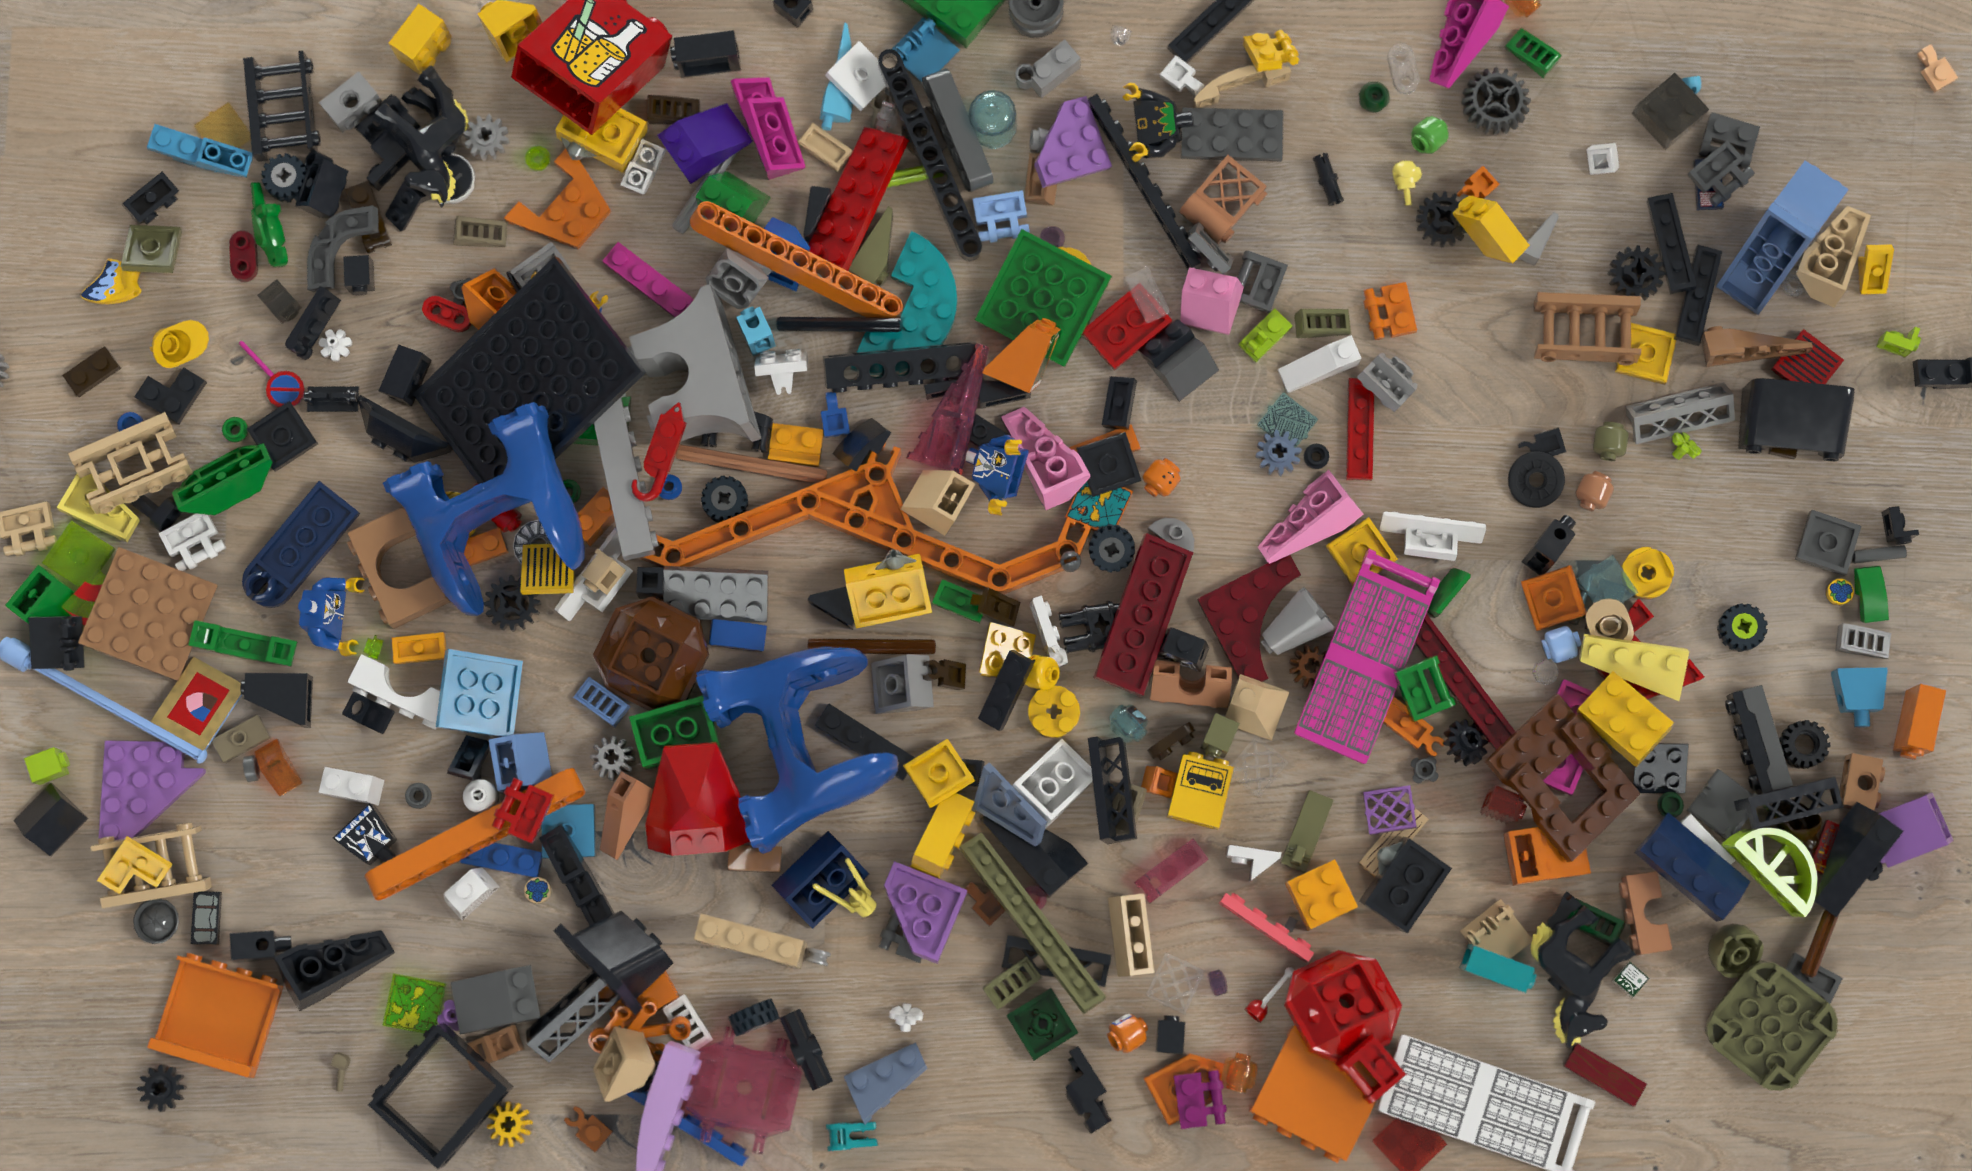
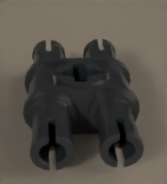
[1058,601,1119,654]

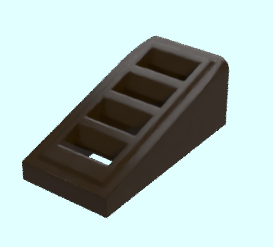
[647,95,700,124]

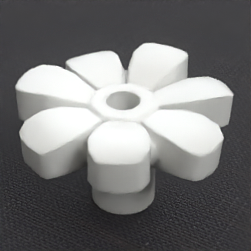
[319,329,352,362]
[889,1004,923,1032]

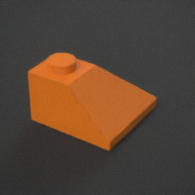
[461,268,516,330]

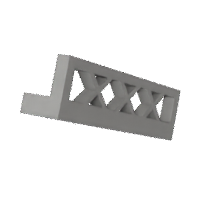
[1626,383,1735,444]

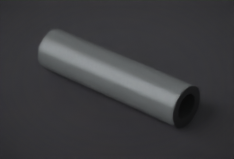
[1852,545,1907,564]

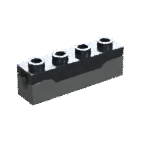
[1725,685,1793,795]

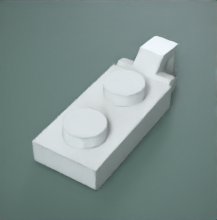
[1029,596,1068,667]

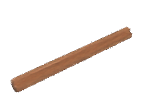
[676,444,827,483]

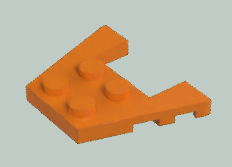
[504,148,611,250]

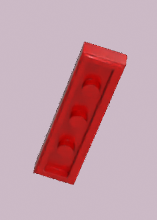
[1346,378,1374,481]

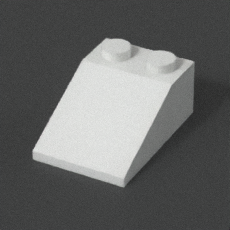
[1012,739,1093,829]

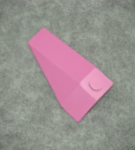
[1001,407,1090,510]
[1258,470,1364,564]

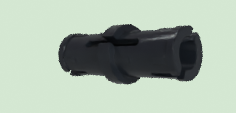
[1313,153,1344,206]

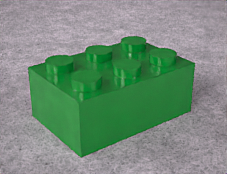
[629,696,721,770]

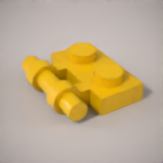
[1243,30,1299,72]

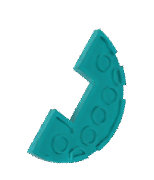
[850,231,957,375]

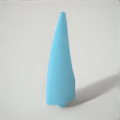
[819,23,853,131]

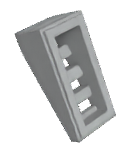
[1519,212,1559,265]
[1835,623,1891,659]

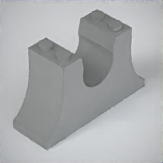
[628,284,762,442]

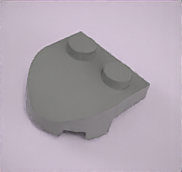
[1357,353,1417,412]

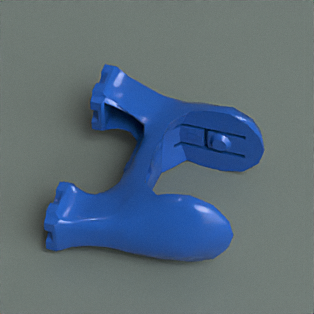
[383,402,585,616]
[696,647,899,854]

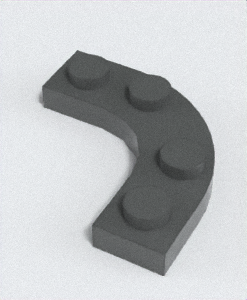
[307,206,378,292]

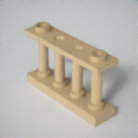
[90,822,212,908]

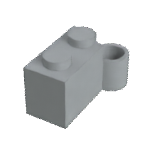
[1016,40,1081,99]

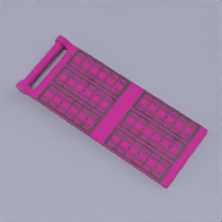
[1294,549,1440,764]

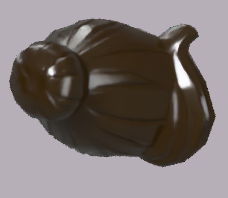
[1766,799,1822,851]

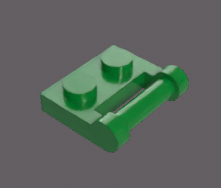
[1394,655,1456,722]

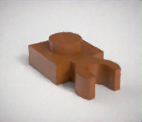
[564,1106,613,1153]

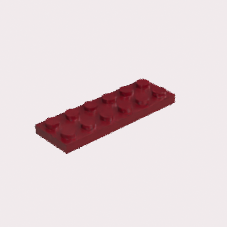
[1093,533,1194,697]

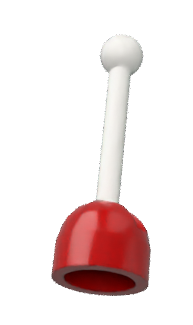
[1245,967,1295,1023]

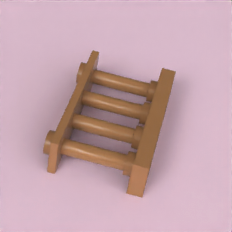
[1534,292,1641,365]

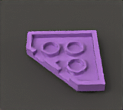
[1034,96,1112,188]
[884,861,967,964]

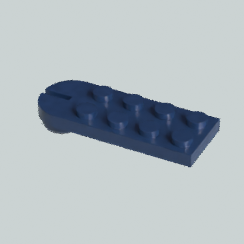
[242,481,361,608]

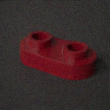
[229,231,258,282]

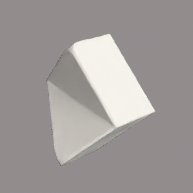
[1587,143,1619,174]

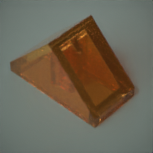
[254,739,303,797]

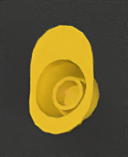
[150,320,209,368]

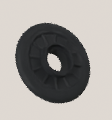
[1508,451,1565,508]

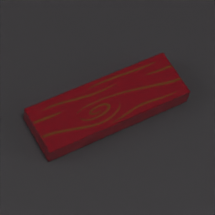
[1563,1043,1647,1107]

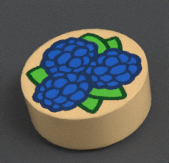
[524,877,552,904]

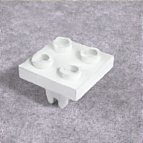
[754,349,808,395]

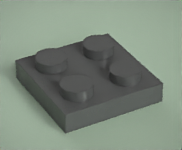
[1795,510,1861,576]

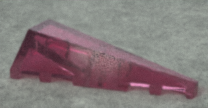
[906,344,989,475]

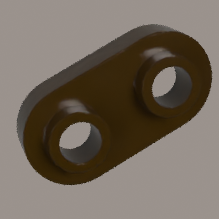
[1147,722,1196,761]

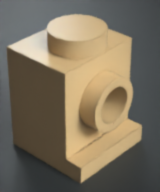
[582,548,626,595]

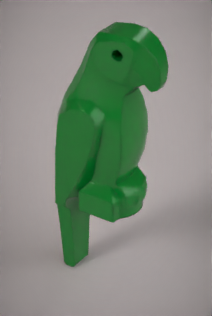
[251,182,288,268]

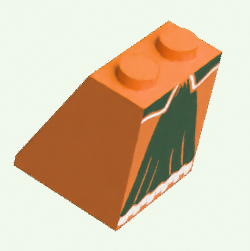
[982,318,1061,393]

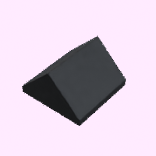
[13,783,89,856]

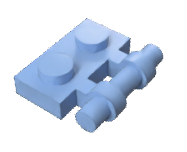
[973,190,1030,243]

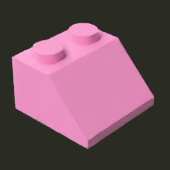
[1181,267,1244,335]

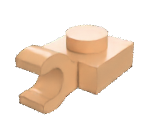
[1917,44,1958,93]

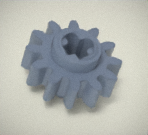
[1255,430,1302,477]

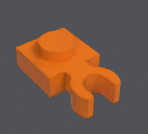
[1457,166,1500,199]

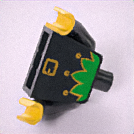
[1123,83,1194,162]

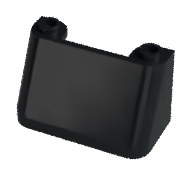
[1738,378,1855,462]

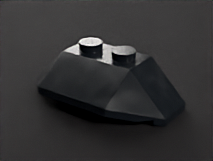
[358,395,452,463]

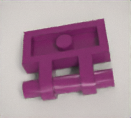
[1174,1070,1227,1129]

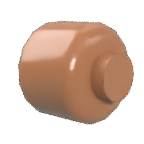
[1576,471,1614,511]

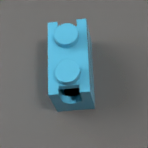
[736,307,776,356]

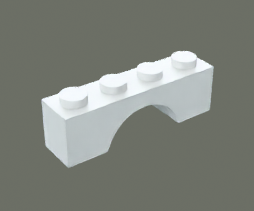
[347,654,440,730]

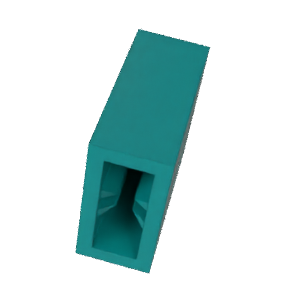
[1459,944,1537,993]

